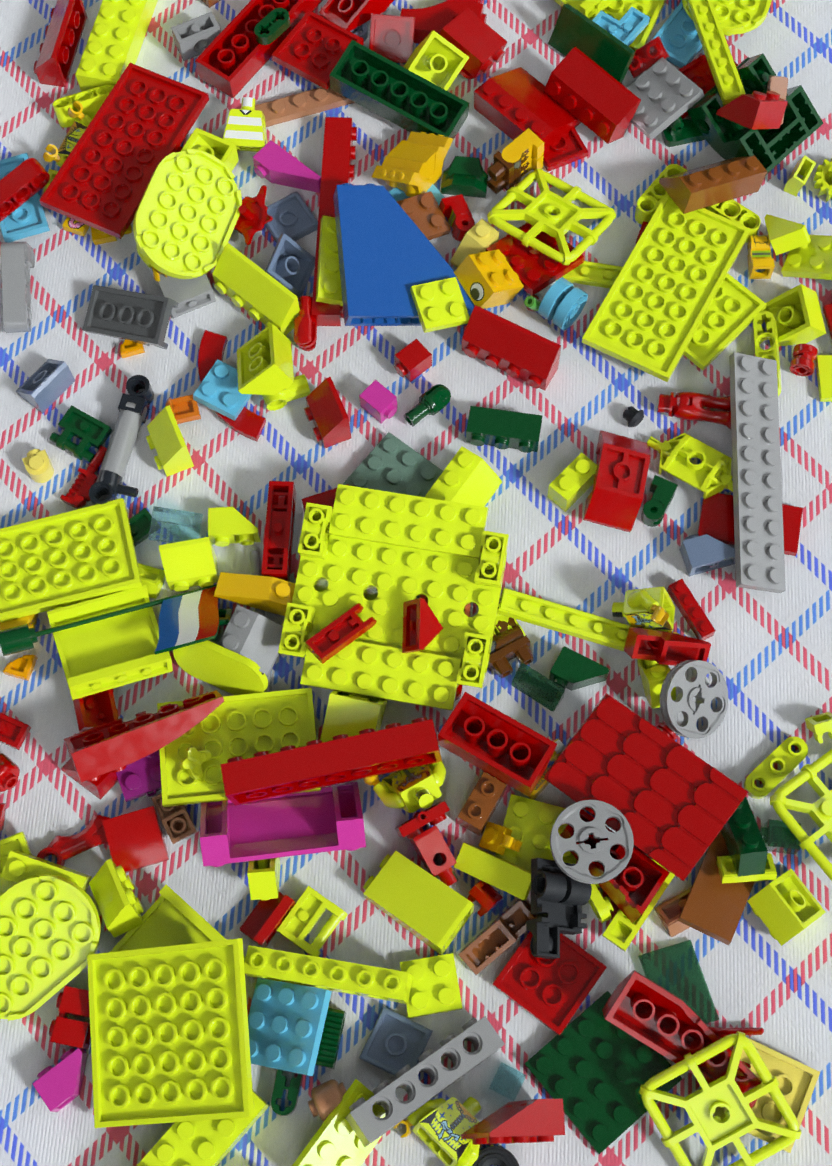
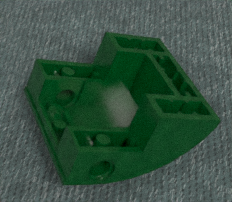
[687,53,823,174]

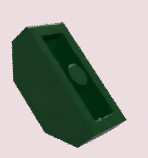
[441,156,488,198]

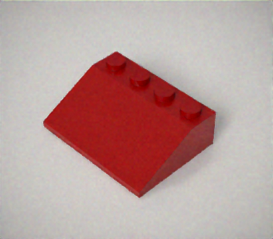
[474,67,581,153]

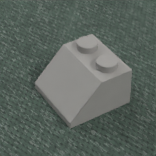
[218,605,283,677]

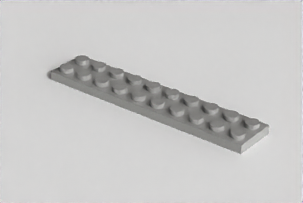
[729,352,786,593]

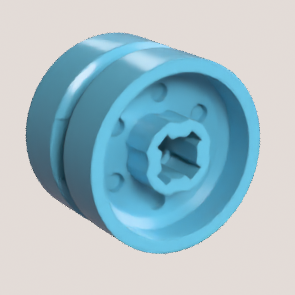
[538,277,588,330]

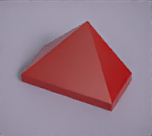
[402,598,443,653]

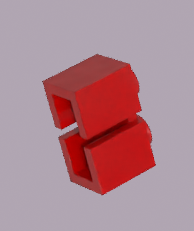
[49,986,91,1050]

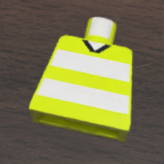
[223,97,267,152]

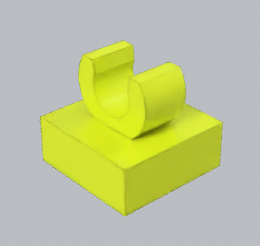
[805,712,832,744]

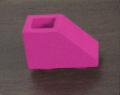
[32,1048,88,1112]

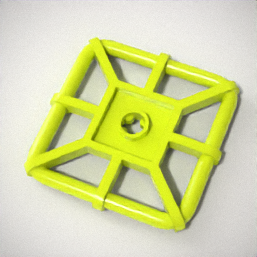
[487,168,616,265]
[770,749,832,881]
[639,1031,802,1166]

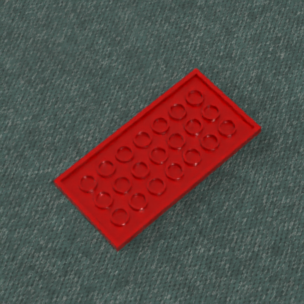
[39,63,209,239]

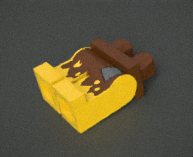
[487,128,544,194]

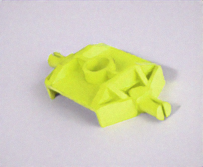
[647,433,733,499]

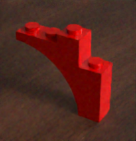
[400,0,487,44]

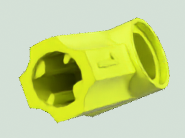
[262,374,310,411]

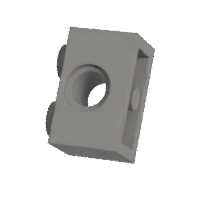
[171,12,221,61]

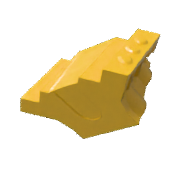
[372,131,453,197]

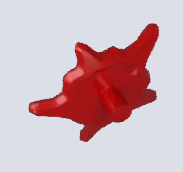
[234,185,273,245]

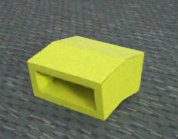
[783,155,816,196]

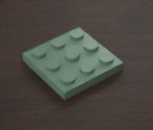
[343,432,443,497]

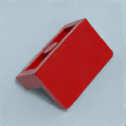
[240,892,296,948]

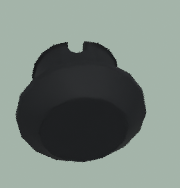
[623,406,644,427]

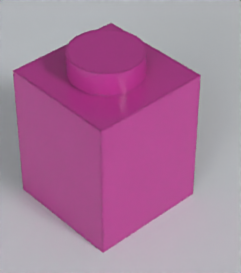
[359,380,398,423]

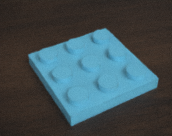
[248,977,332,1077]

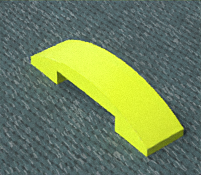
[602,859,675,952]

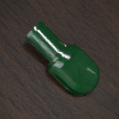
[404,384,451,427]

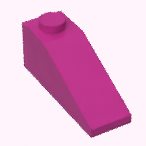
[252,140,321,193]

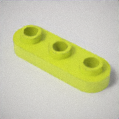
[744,736,808,799]

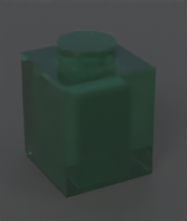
[760,819,801,855]

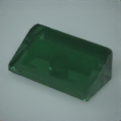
[512,663,565,711]

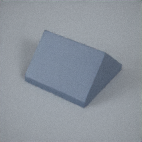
[265,233,315,298]
[16,359,75,414]

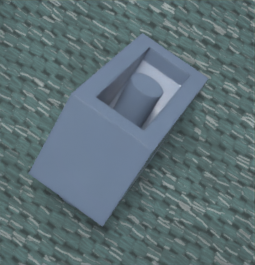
[680,534,735,576]

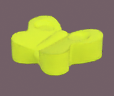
[179,747,211,779]

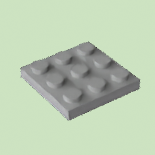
[626,57,705,140]

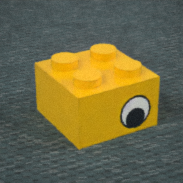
[454,249,524,309]

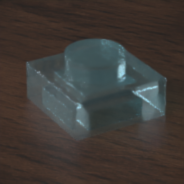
[489,1062,526,1101]

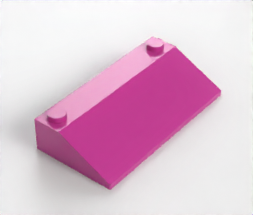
[200,782,366,867]

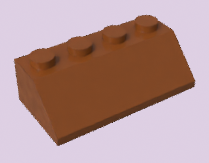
[659,156,767,214]

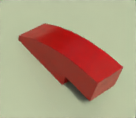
[624,627,711,666]

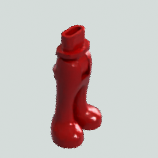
[658,392,731,430]

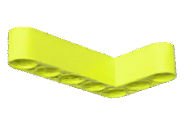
[635,164,761,243]

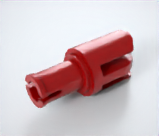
[294,296,317,352]

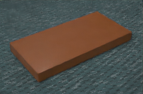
[678,831,755,946]

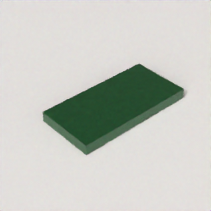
[548,3,636,84]

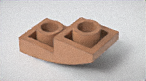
[151,793,197,844]

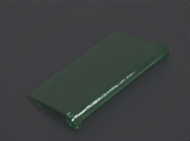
[638,940,719,1024]

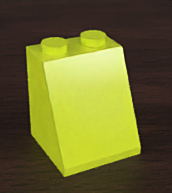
[320,690,387,742]

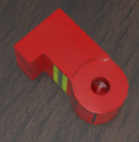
[439,194,475,242]

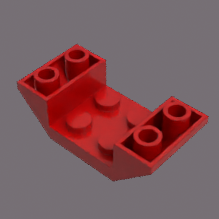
[583,430,651,532]

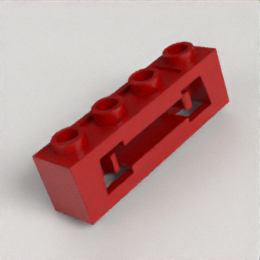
[261,481,297,582]

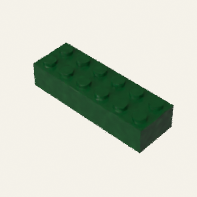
[329,40,470,140]

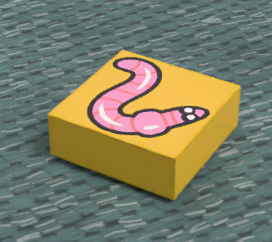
[62,217,90,237]

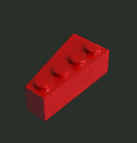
[560,809,670,924]

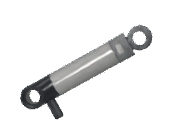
[89,375,154,505]

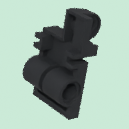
[526,858,592,959]

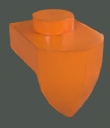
[165,394,201,424]

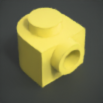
[22,449,54,483]

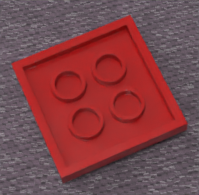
[272,10,364,90]
[486,223,584,296]
[492,931,607,1035]

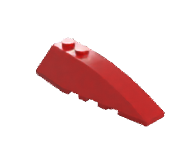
[64,690,224,783]
[602,970,762,1109]

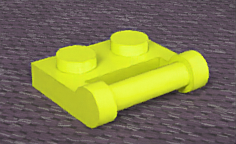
[277,886,348,957]

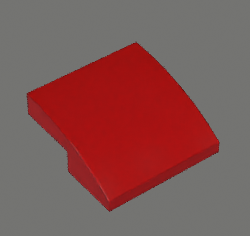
[102,806,169,873]

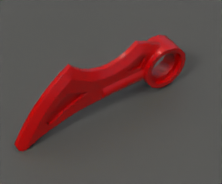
[37,814,110,866]

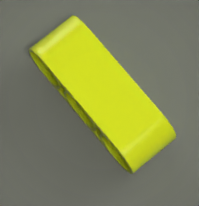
[52,84,114,128]

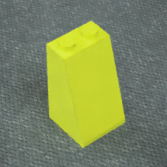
[363,850,474,955]

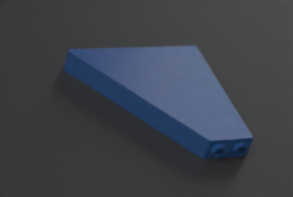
[333,183,486,326]

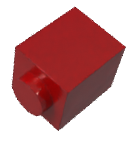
[394,338,432,382]

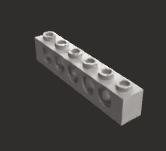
[346,1016,505,1147]

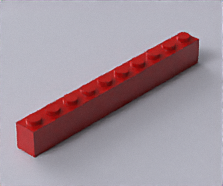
[311,117,357,326]

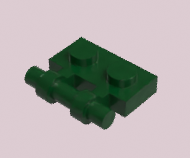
[50,405,113,463]

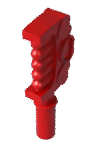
[60,446,107,509]

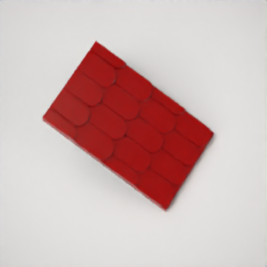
[543,693,749,881]

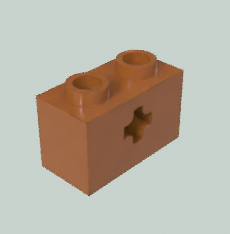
[457,772,507,836]

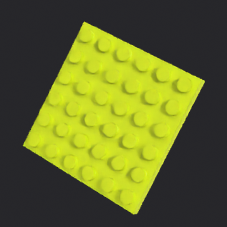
[87,938,254,1128]

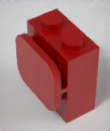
[439,8,507,79]

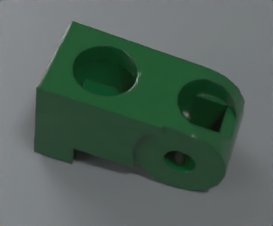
[641,475,678,527]

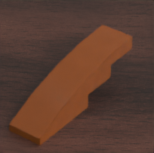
[458,890,537,975]

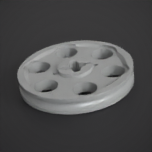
[660,660,728,739]
[550,800,634,884]

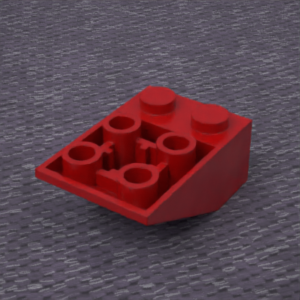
[461,1099,565,1145]

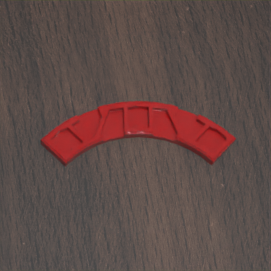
[198,330,266,442]

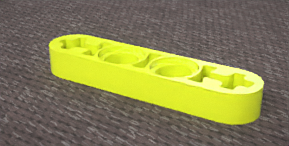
[753,311,782,396]

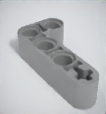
[0,242,35,333]

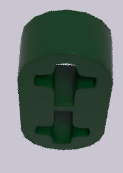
[254,8,290,45]
[271,1070,303,1116]

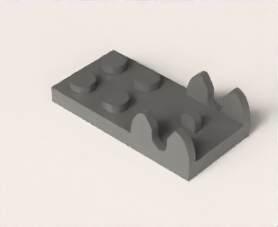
[82,285,179,349]

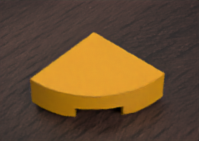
[120,340,145,358]
[3,655,38,681]

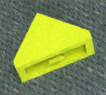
[764,214,811,256]

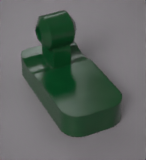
[661,116,705,147]

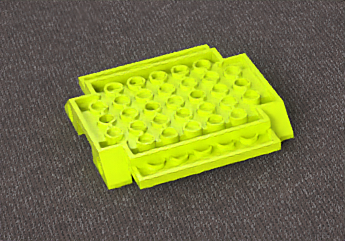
[278,484,509,711]

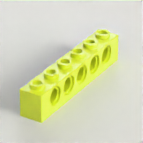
[244,945,413,1004]

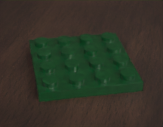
[524,991,682,1155]

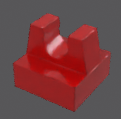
[467,881,503,917]

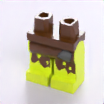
[473,614,533,679]

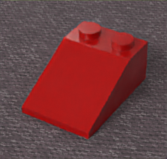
[319,0,394,31]

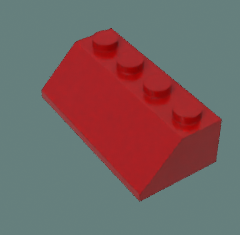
[34,0,87,87]
[544,47,641,144]
[462,305,561,391]
[438,692,557,797]

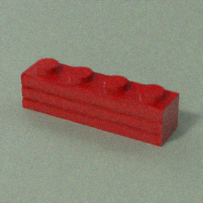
[667,579,716,641]

